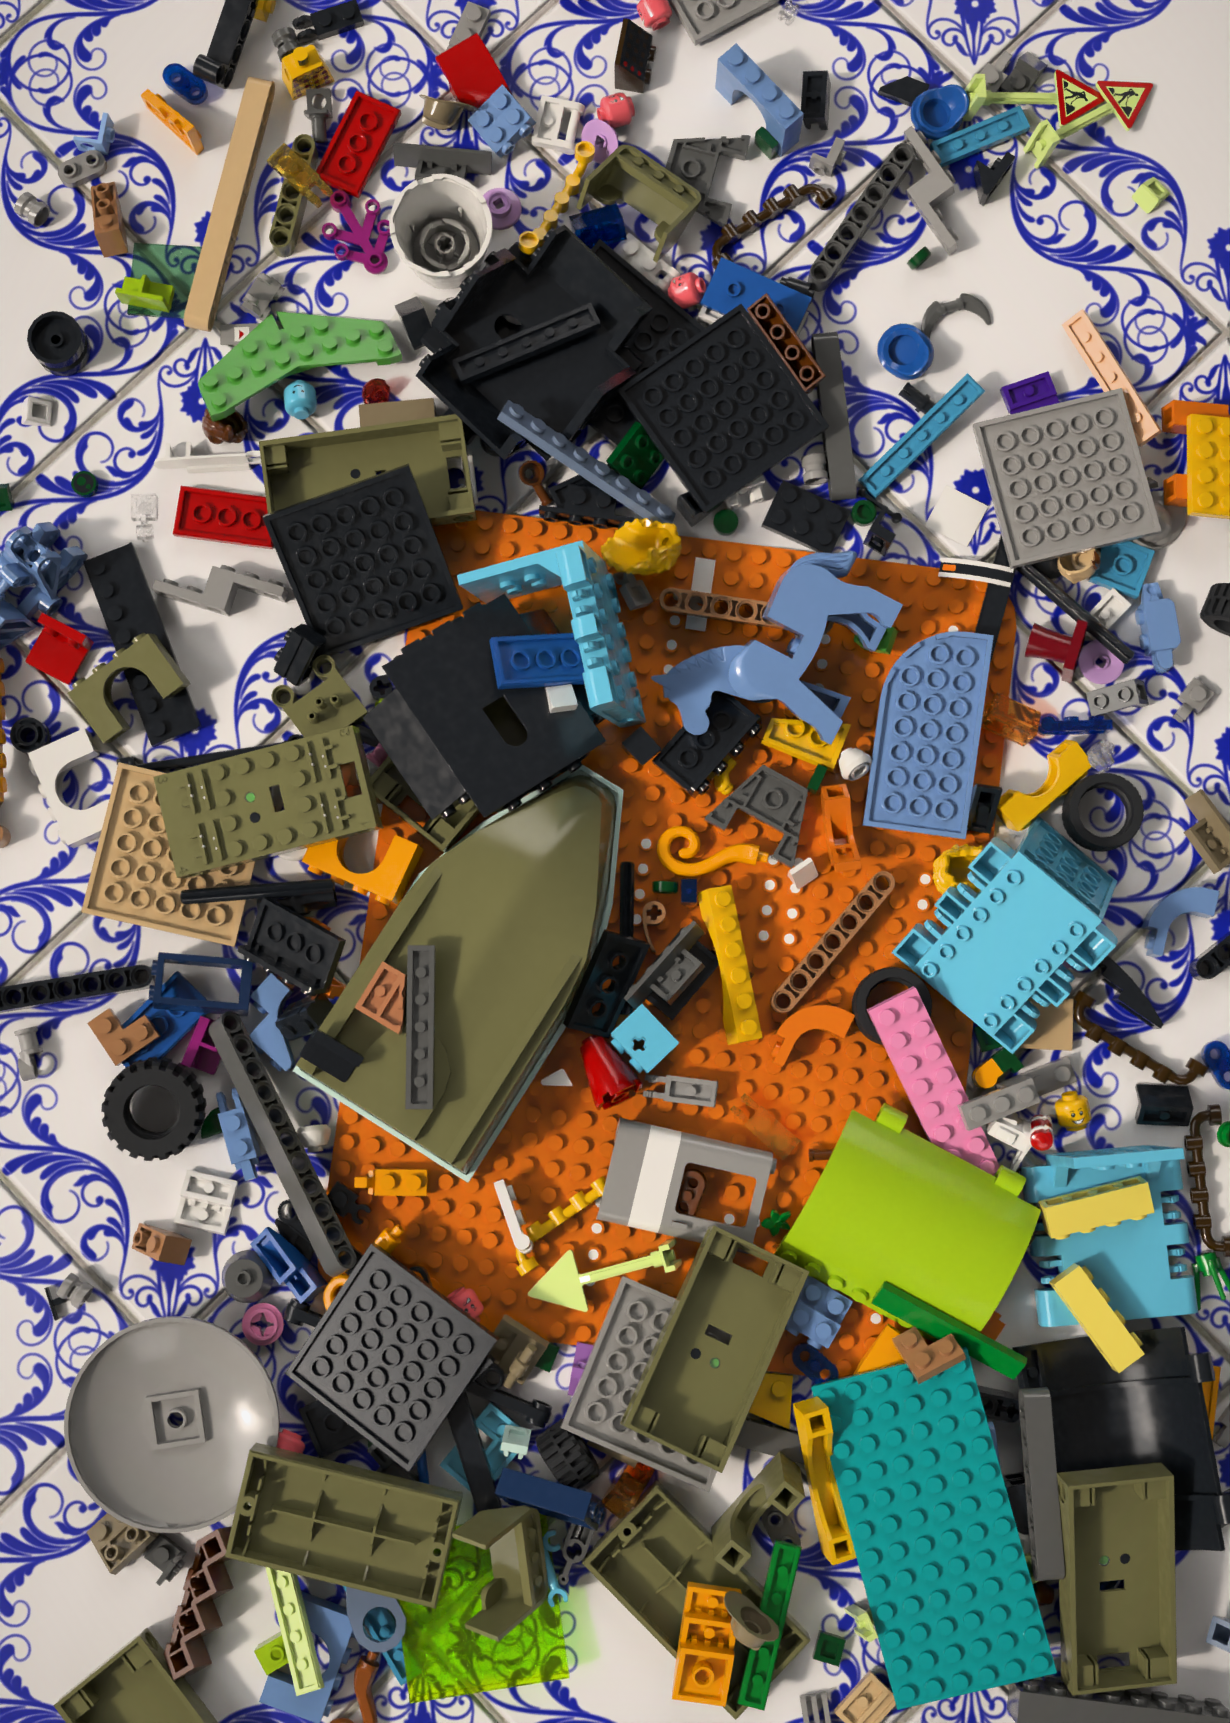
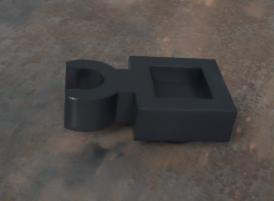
[327,1181,372,1225]

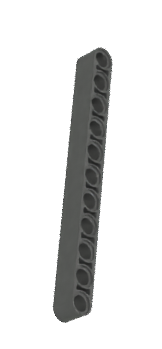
[209,1011,357,1277]

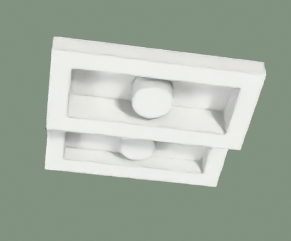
[174,1170,238,1236]

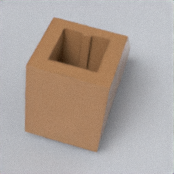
[132,1223,192,1265]

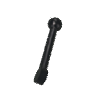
[858,488,902,523]

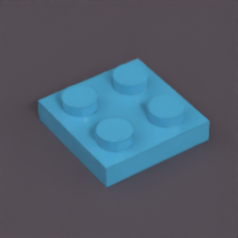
[1088,541,1155,599]

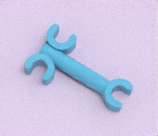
[542,1530,568,1607]

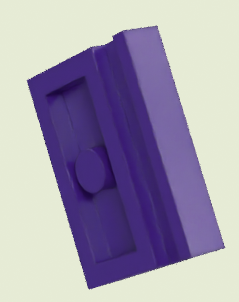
[1000,371,1061,415]

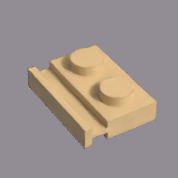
[834,1670,896,1723]

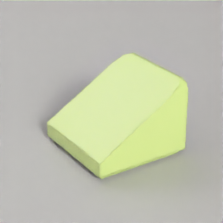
[1132,177,1170,213]

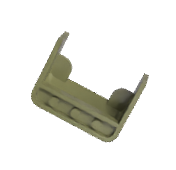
[576,145,701,263]
[452,1505,549,1642]

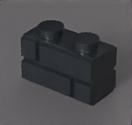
[273,624,327,686]
[275,993,334,1041]

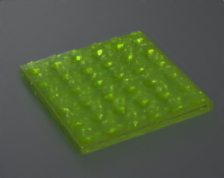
[398,1514,570,1704]

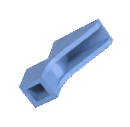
[249,973,296,1072]

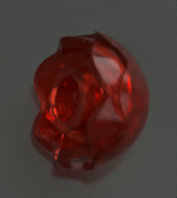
[362,378,390,404]

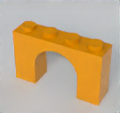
[302,835,424,906]

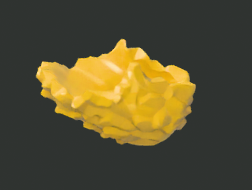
[601,518,682,576]
[933,844,983,894]

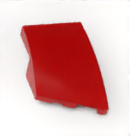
[435,33,512,108]

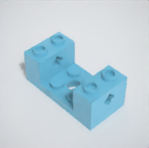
[610,1004,679,1074]

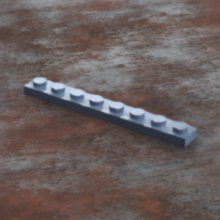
[497,400,676,523]

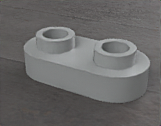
[58,150,107,188]

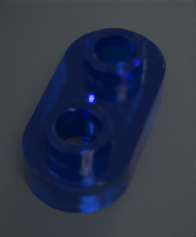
[162,63,208,105]
[1201,1041,1230,1090]
[792,1342,839,1384]

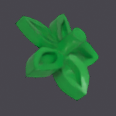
[761,1209,791,1237]

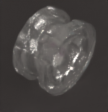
[777,0,800,26]

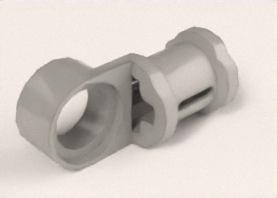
[14,1026,43,1081]

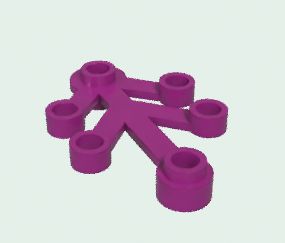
[322,190,390,274]

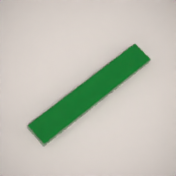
[872,1281,1028,1380]
[738,1539,802,1711]

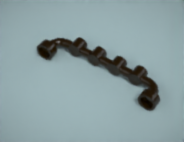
[712,184,837,270]
[1073,990,1209,1085]
[1184,1104,1230,1257]

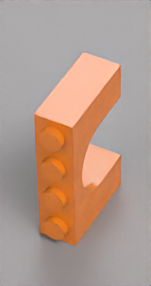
[1161,400,1230,507]

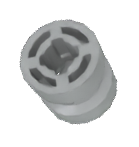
[14,192,50,227]
[801,453,829,485]
[56,1273,94,1309]

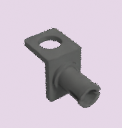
[304,88,333,143]

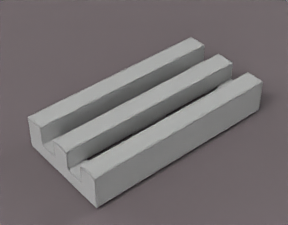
[799,1692,831,1723]

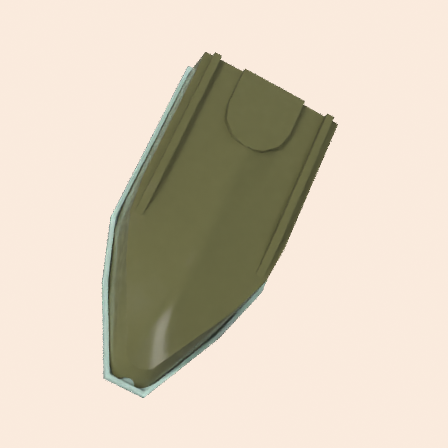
[293,765,624,1183]

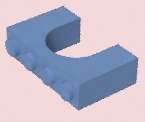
[715,43,804,157]
[259,1591,356,1723]

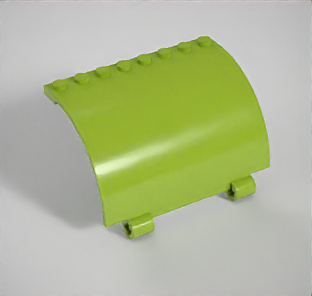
[774,1103,1041,1342]

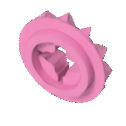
[242,1302,285,1346]

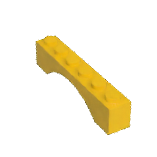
[697,885,763,1045]
[793,1396,857,1565]

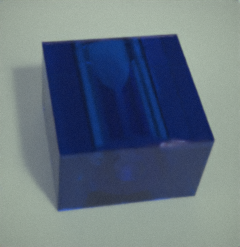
[681,879,697,905]

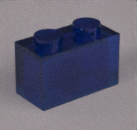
[569,203,627,249]

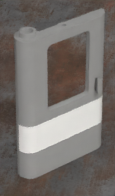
[596,1118,777,1254]

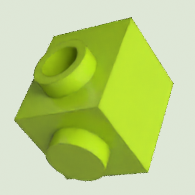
[254,1631,288,1675]

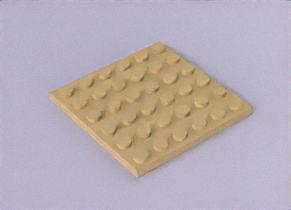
[81,762,256,947]

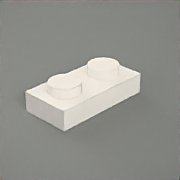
[1086,588,1131,641]

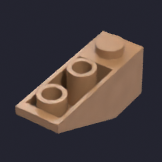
[91,181,128,258]

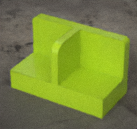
[115,274,175,313]

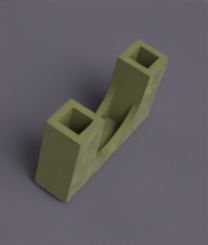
[67,633,191,743]
[711,1451,805,1575]

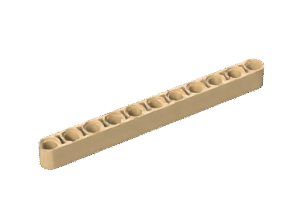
[184,77,275,332]

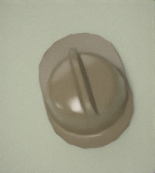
[419,95,477,130]
[724,1591,780,1651]

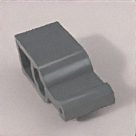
[558,1523,595,1586]

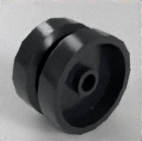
[27,311,91,376]

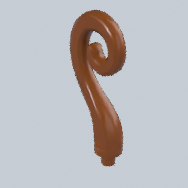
[330,1651,380,1723]

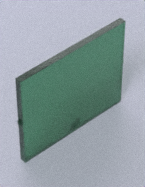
[127,243,218,321]

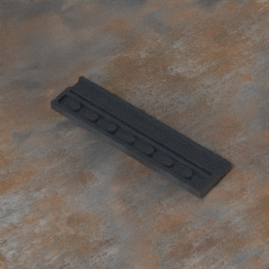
[83,542,202,747]

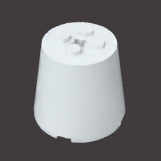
[389,174,492,289]

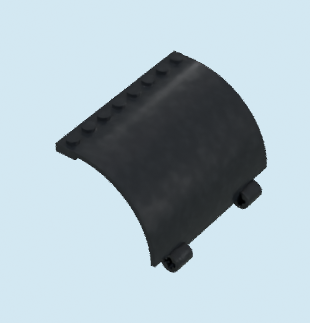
[1012,1327,1230,1551]

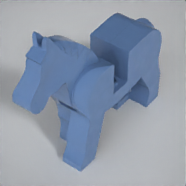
[651,551,903,745]

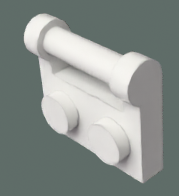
[531,95,585,155]

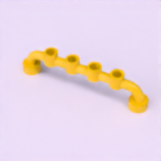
[519,141,595,255]
[516,1176,606,1277]

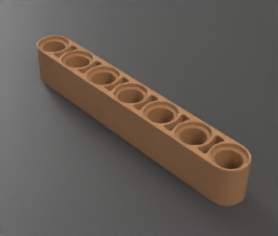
[659,588,834,635]
[770,871,895,1014]

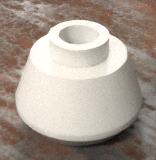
[838,748,872,781]
[296,1124,331,1153]

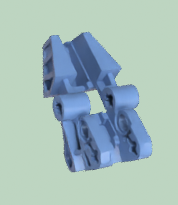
[0,522,88,649]

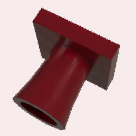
[1025,620,1088,683]

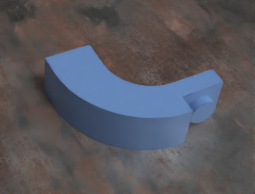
[1142,887,1220,958]

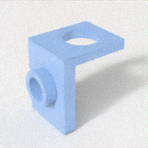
[73,112,115,155]

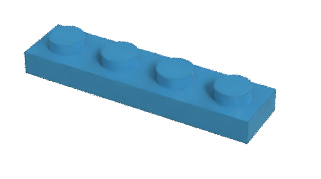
[929,105,1030,168]

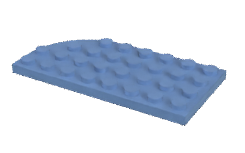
[862,631,994,839]

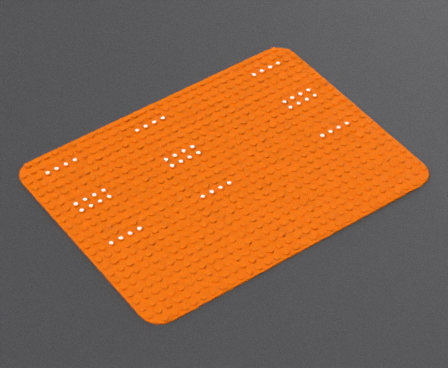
[318,510,1017,1380]

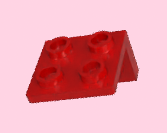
[25,613,94,685]

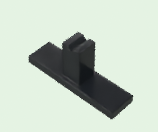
[44,1287,67,1320]

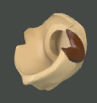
[1057,549,1101,584]

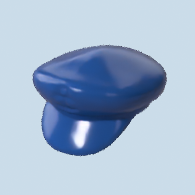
[910,84,969,140]
[877,323,934,380]

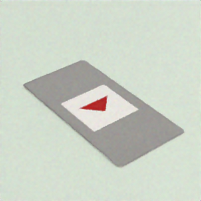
[220,323,260,345]

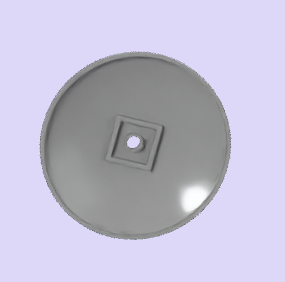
[64,1316,280,1533]

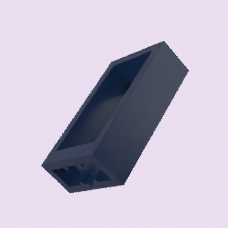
[148,952,253,1016]
[495,1467,606,1531]

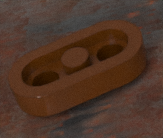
[675,1169,707,1216]

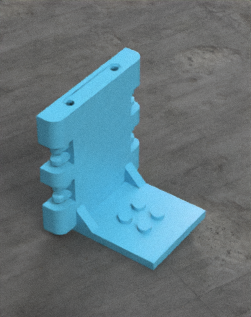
[457,540,646,727]
[892,816,1118,1054]
[1021,1145,1198,1327]

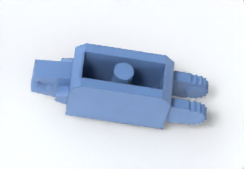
[1135,582,1181,673]
[216,1088,261,1181]

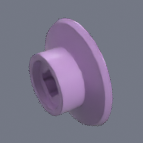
[581,119,619,164]
[483,188,522,230]
[1079,640,1124,684]

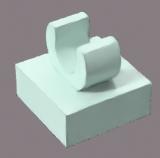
[500,1425,532,1459]

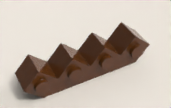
[164,1526,234,1680]

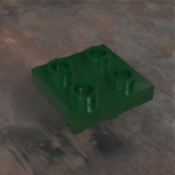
[606,422,664,489]

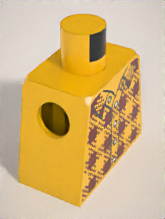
[282,45,335,100]

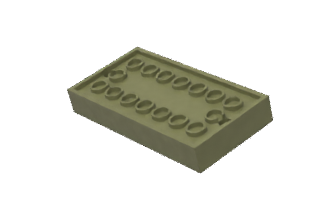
[225,1443,463,1609]
[582,1479,811,1720]

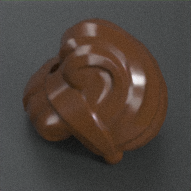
[202,408,248,444]

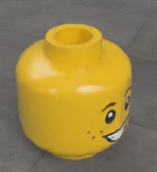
[1055,1091,1092,1131]

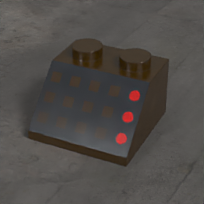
[614,18,656,93]

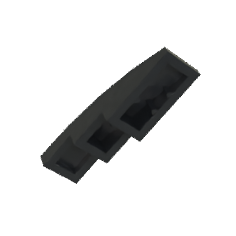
[1096,956,1164,1029]

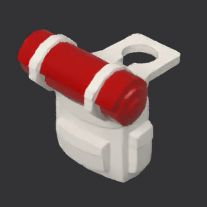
[986,1113,1054,1172]

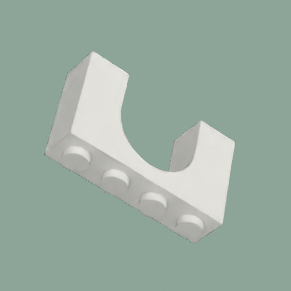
[28,728,109,848]

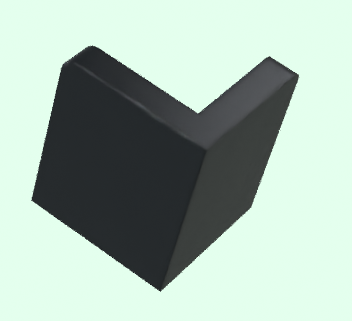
[622,726,661,766]

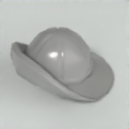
[1130,491,1186,550]

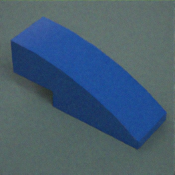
[250,1227,328,1304]

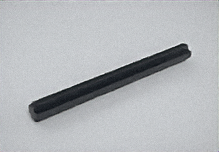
[1016,564,1135,664]
[619,862,634,1015]
[180,879,335,904]

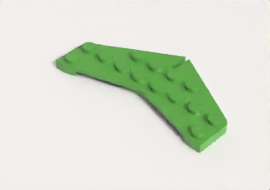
[198,311,402,422]

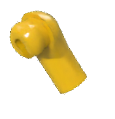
[714,758,737,795]

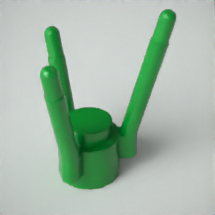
[1191,1251,1230,1311]

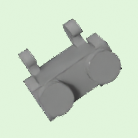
[240,272,285,321]

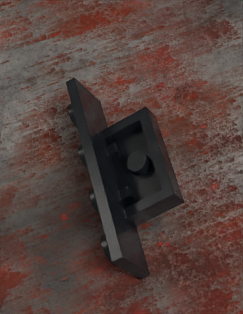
[539,484,639,530]

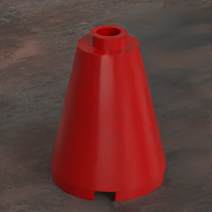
[579,1035,643,1110]

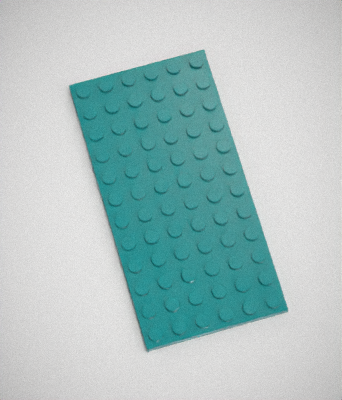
[811,1347,1057,1710]

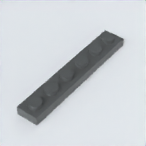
[405,945,436,1109]

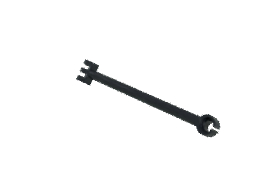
[116,734,304,771]

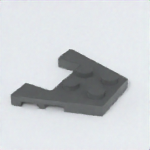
[666,135,751,228]
[704,765,808,869]

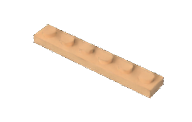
[1062,309,1162,447]

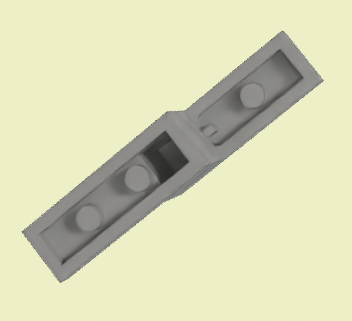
[904,126,959,256]
[152,565,289,616]
[957,1057,1077,1131]

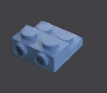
[468,85,536,158]
[785,1276,853,1350]

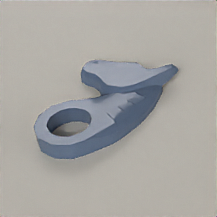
[346,1587,407,1653]

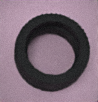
[1061,773,1144,852]
[852,967,932,1045]

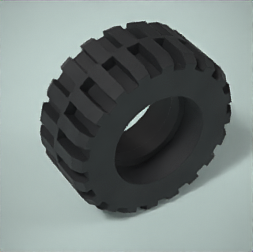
[101,1057,207,1161]

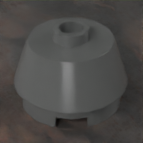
[222,1250,274,1303]

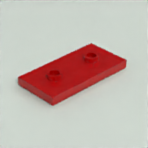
[314,90,401,199]
[173,486,274,550]

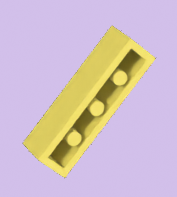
[1038,1176,1155,1240]
[1049,1263,1144,1373]

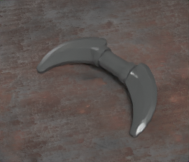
[921,293,991,339]

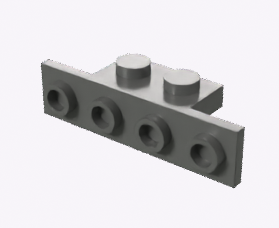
[393,142,492,181]
[624,920,705,1010]

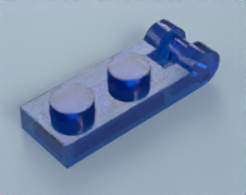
[1036,716,1113,736]

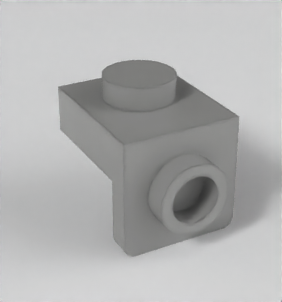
[809,137,847,177]

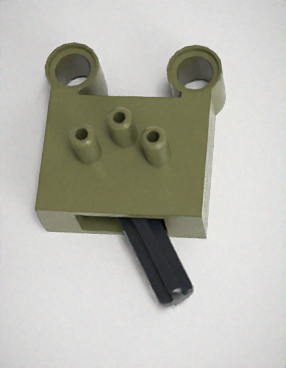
[271,655,380,748]

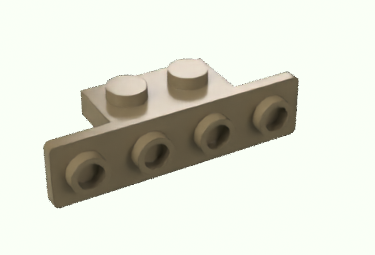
[1183,789,1230,874]

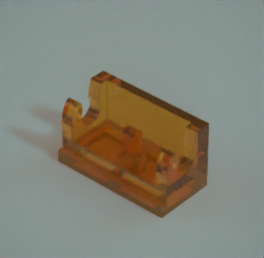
[981,693,1041,746]

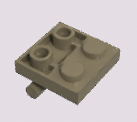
[490,1314,550,1389]
[87,1513,160,1575]

